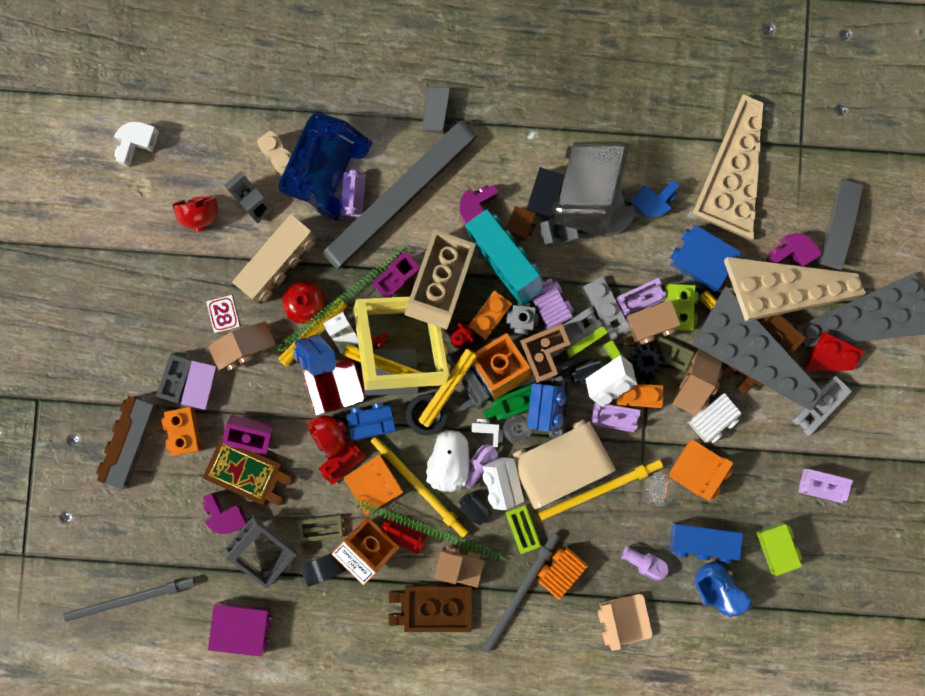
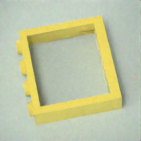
[354,297,451,390]

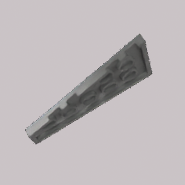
[794,273,925,347]
[692,286,822,411]

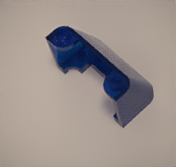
[278,113,373,221]

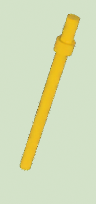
[370,436,469,538]
[538,459,663,521]

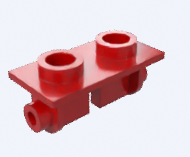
[451,323,474,348]
[318,440,366,485]
[381,515,428,555]

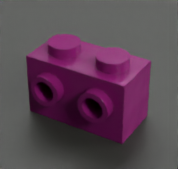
[222,415,274,454]

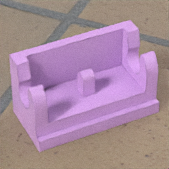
[616,278,666,318]
[181,361,216,410]
[591,403,641,432]
[798,469,853,503]

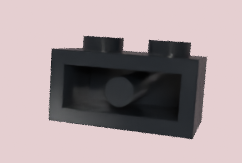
[526,167,567,220]

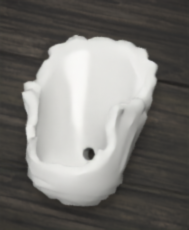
[426,430,470,492]

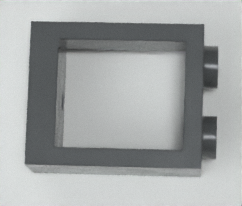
[223,516,297,589]

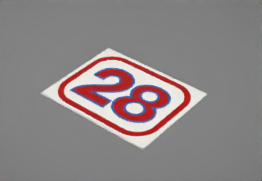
[206,295,240,333]

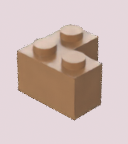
[626,300,680,345]
[208,321,276,371]
[520,324,571,383]
[672,349,723,416]
[434,546,484,588]

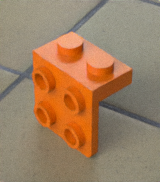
[669,440,733,501]

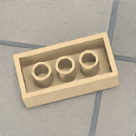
[232,214,316,304]
[404,230,476,329]

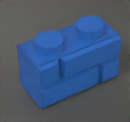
[293,334,336,376]
[527,384,566,432]
[346,402,396,441]

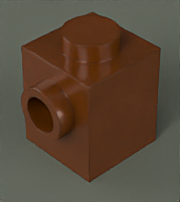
[506,206,536,242]

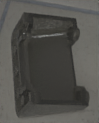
[551,142,629,237]

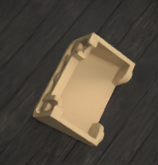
[513,419,616,509]

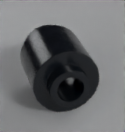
[570,358,603,386]
[458,493,491,526]

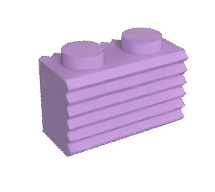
[531,279,574,330]

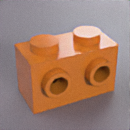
[162,407,203,456]

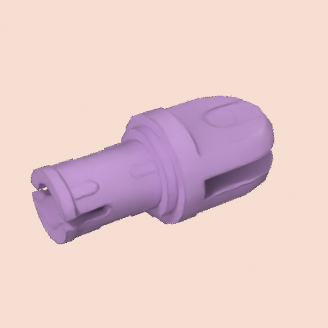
[465,444,498,490]
[621,546,669,581]

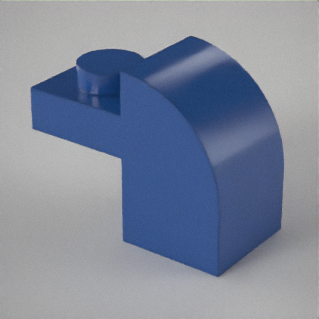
[628,180,679,219]

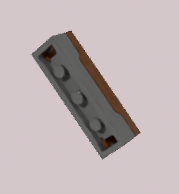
[96,396,158,489]

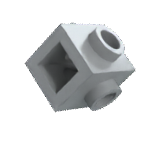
[506,302,539,335]

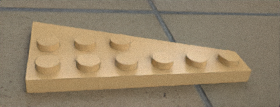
[691,95,763,241]
[724,257,866,322]

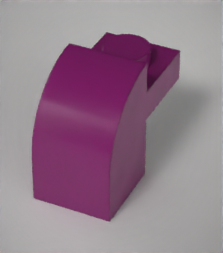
[460,185,499,227]
[765,233,822,267]
[372,251,420,298]
[202,492,249,534]

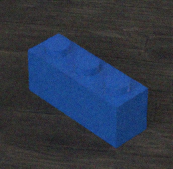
[669,523,743,563]

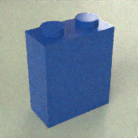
[669,225,741,292]

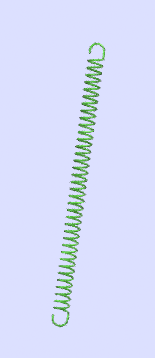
[278,246,410,351]
[349,498,507,561]

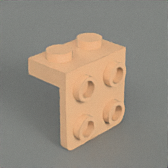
[597,594,652,651]

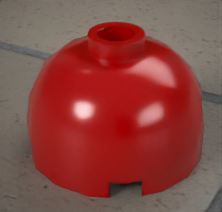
[172,196,218,232]
[282,281,326,325]
[305,415,347,461]

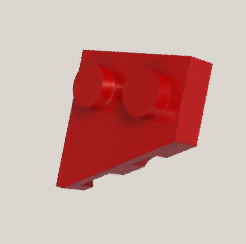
[803,331,864,371]

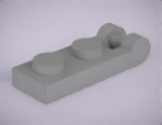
[583,277,631,341]
[550,307,603,358]
[792,376,852,436]

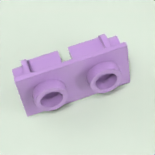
[341,170,366,217]

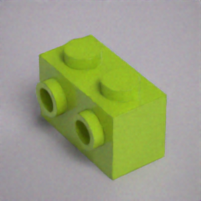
[665,284,698,331]
[756,523,802,576]

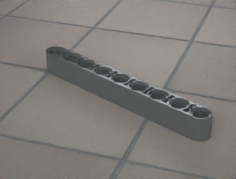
[322,120,477,270]

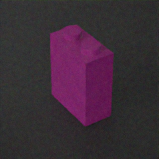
[208,602,273,657]

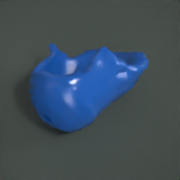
[695,562,752,617]

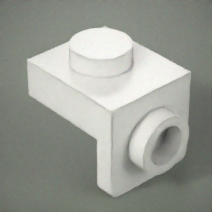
[472,419,503,447]

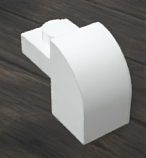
[114,122,159,167]
[323,312,359,356]

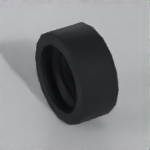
[406,394,448,436]

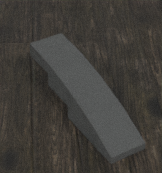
[820,179,863,270]

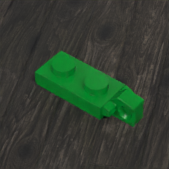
[482,383,537,420]

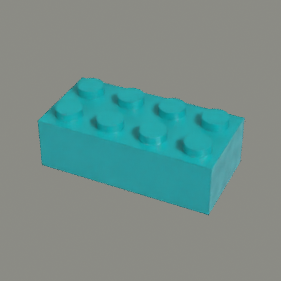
[465,209,543,306]

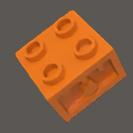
[344,454,404,515]

